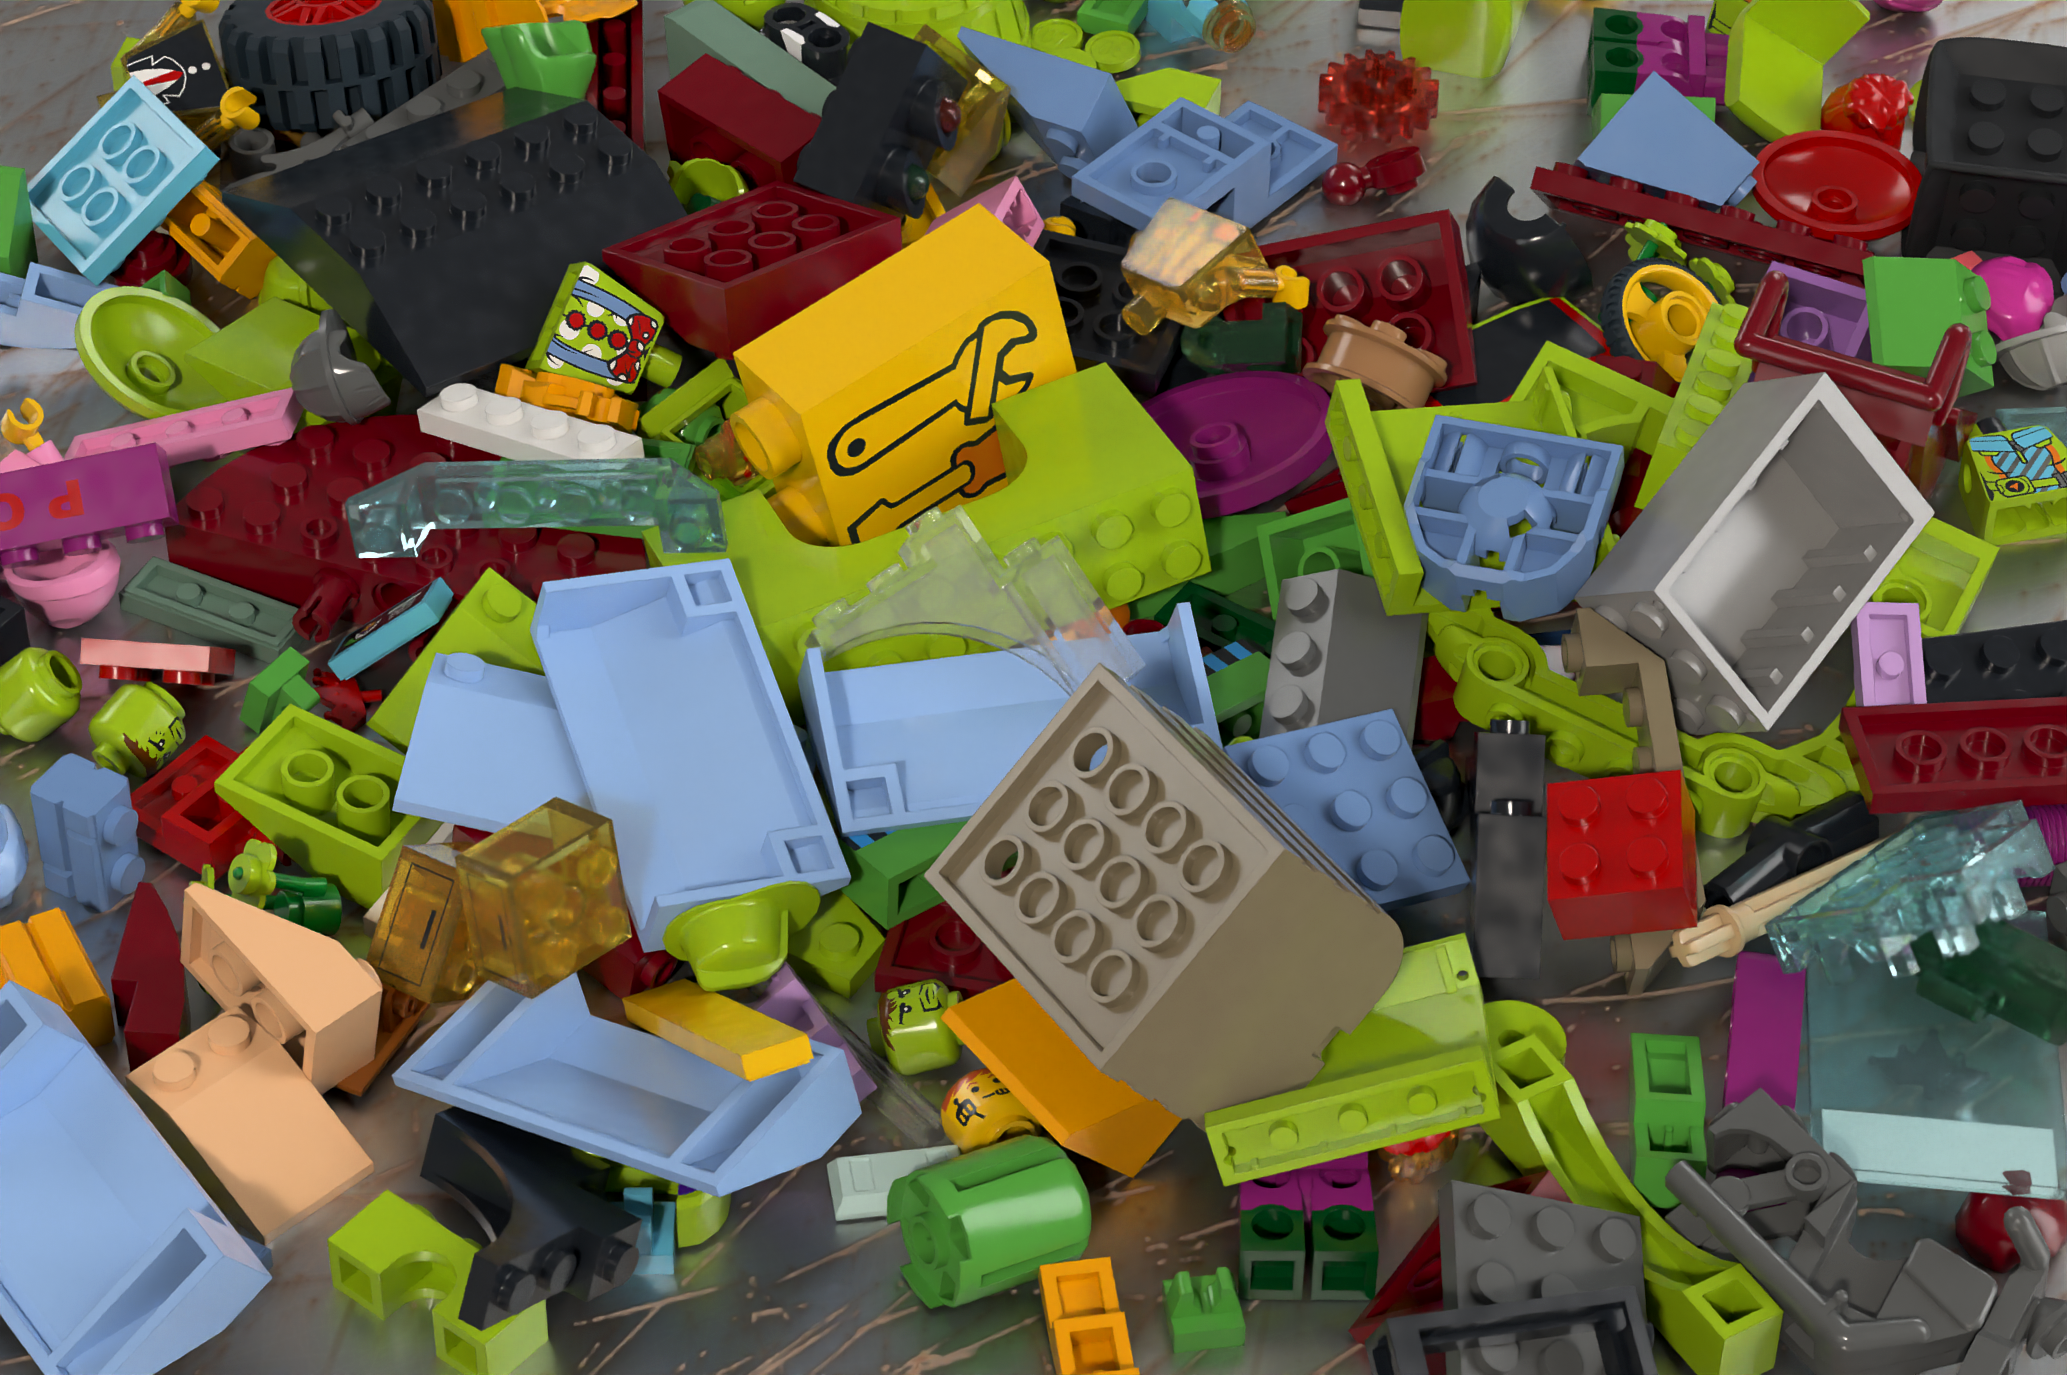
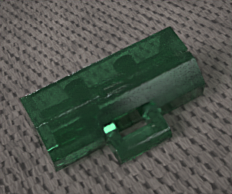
[1876,883,2067,1046]

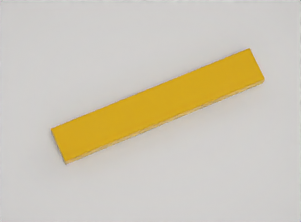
[622,979,814,1082]

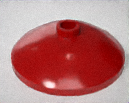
[1751,130,1922,243]

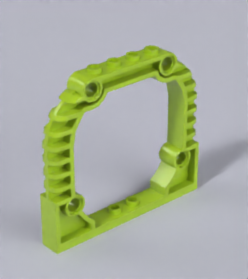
[1426,340,2000,838]

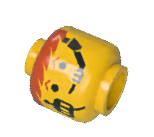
[940,1067,1042,1155]

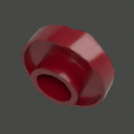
[106,230,193,287]

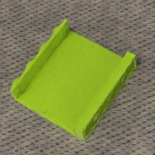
[1325,366,1620,616]
[1204,933,1501,1187]

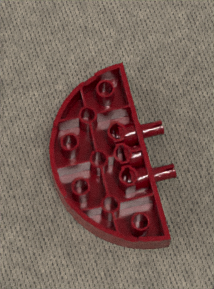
[165,415,647,662]

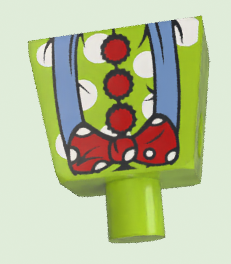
[525,262,682,396]

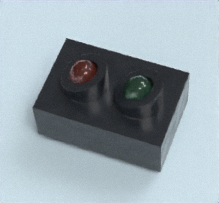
[793,22,968,222]

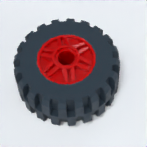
[218,0,443,132]

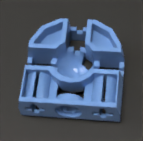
[1404,415,1625,622]

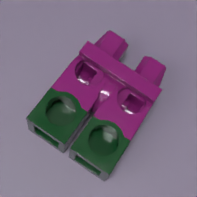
[1587,7,1729,116]
[1238,1151,1379,1300]

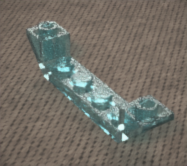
[345,458,728,558]

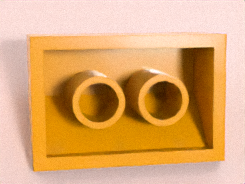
[940,978,1182,1178]

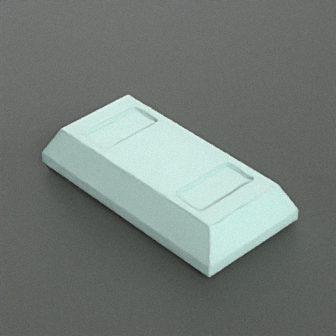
[827,1145,962,1221]

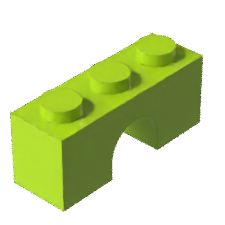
[327,1189,548,1375]

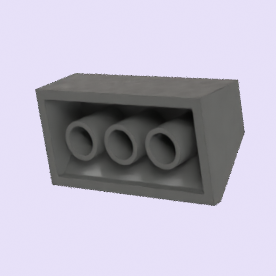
[1259,569,1429,751]

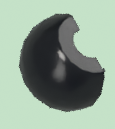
[1466,176,1593,306]

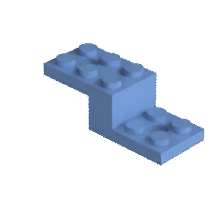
[1071,97,1338,237]

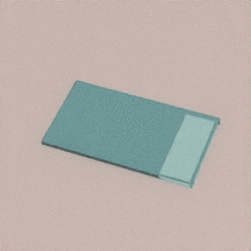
[1803,895,2067,1201]

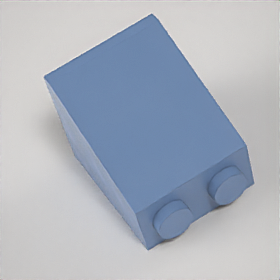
[1573,71,1759,212]

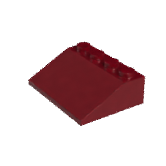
[602,180,902,360]
[1222,209,1478,400]

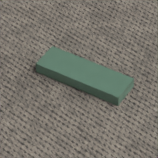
[118,556,305,664]

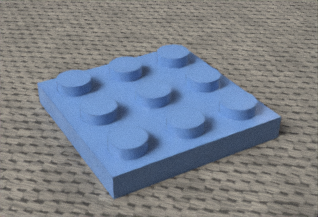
[1222,709,1471,912]

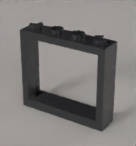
[1364,1285,1658,1375]

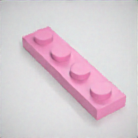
[64,387,304,470]

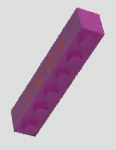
[0,442,180,569]

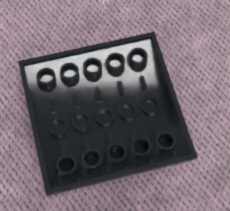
[222,87,688,398]

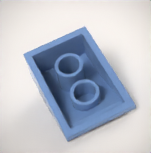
[957,27,1138,179]

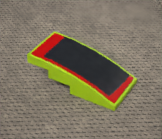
[1424,297,1614,407]

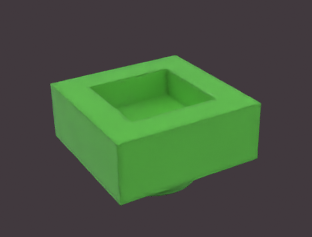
[1077,0,1148,35]

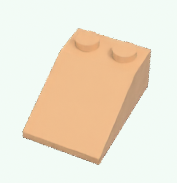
[180,882,382,1095]
[125,1005,374,1246]

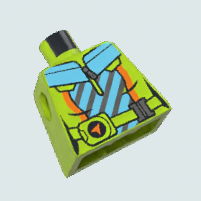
[1958,417,2067,546]

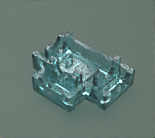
[1764,800,2055,987]

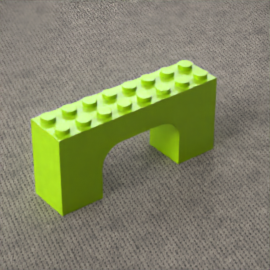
[641,362,1212,726]

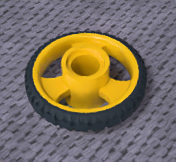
[1600,257,1724,385]

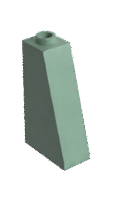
[663,0,837,117]

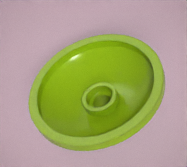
[74,286,229,420]

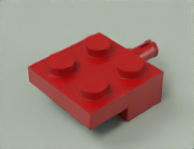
[130,735,295,882]

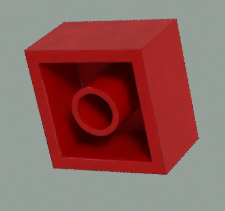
[1547,770,1698,940]

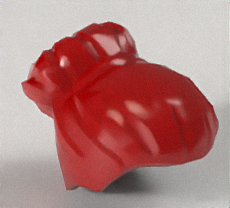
[1820,73,1914,151]

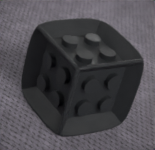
[1901,37,2067,295]

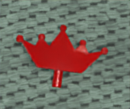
[312,668,382,733]

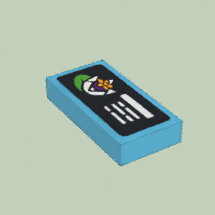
[327,576,454,681]

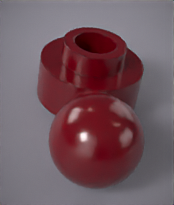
[1322,146,1426,206]

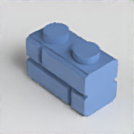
[30,753,145,913]

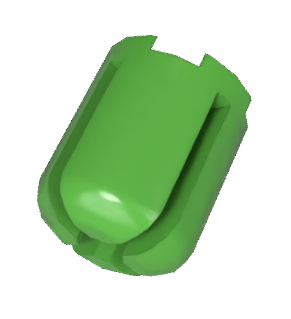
[887,1134,1091,1309]

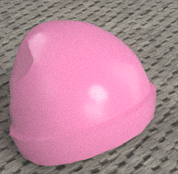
[4,539,121,629]

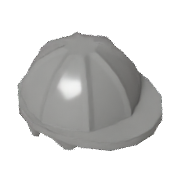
[1995,294,2067,391]

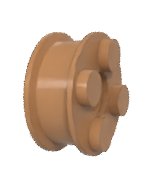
[1302,314,1447,411]

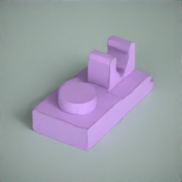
[1851,602,1927,707]

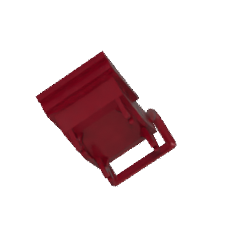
[1734,270,1978,499]

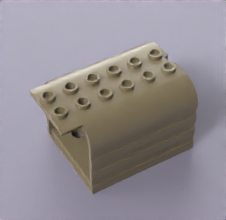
[923,663,1404,1132]

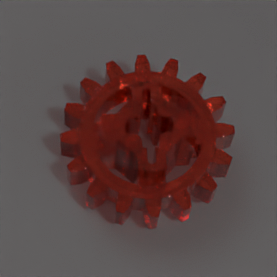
[1318,49,1439,143]

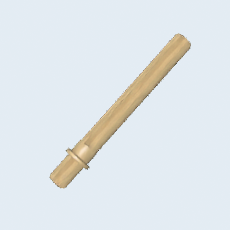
[1669,821,1940,968]

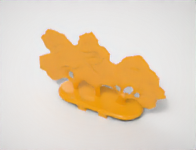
[432,0,638,63]

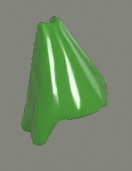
[481,20,597,99]

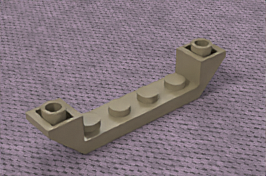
[1561,607,1706,996]

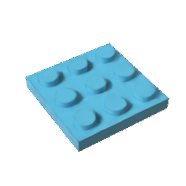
[27,75,220,286]

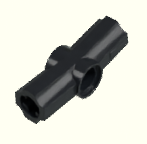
[1703,791,1879,909]

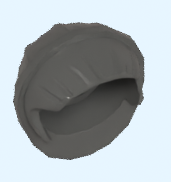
[290,309,391,426]

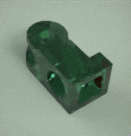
[1180,302,1303,375]

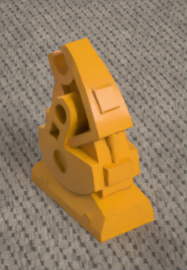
[494,364,640,435]

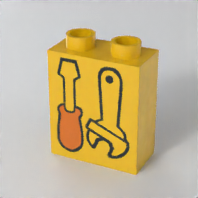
[730,203,1077,547]

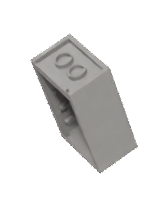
[1574,372,1935,735]

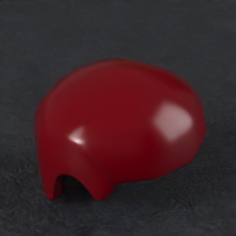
[1955,1175,2067,1273]

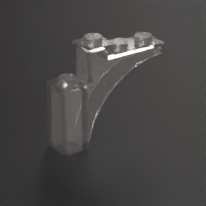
[804,505,1146,697]

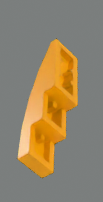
[1038,1257,1140,1375]

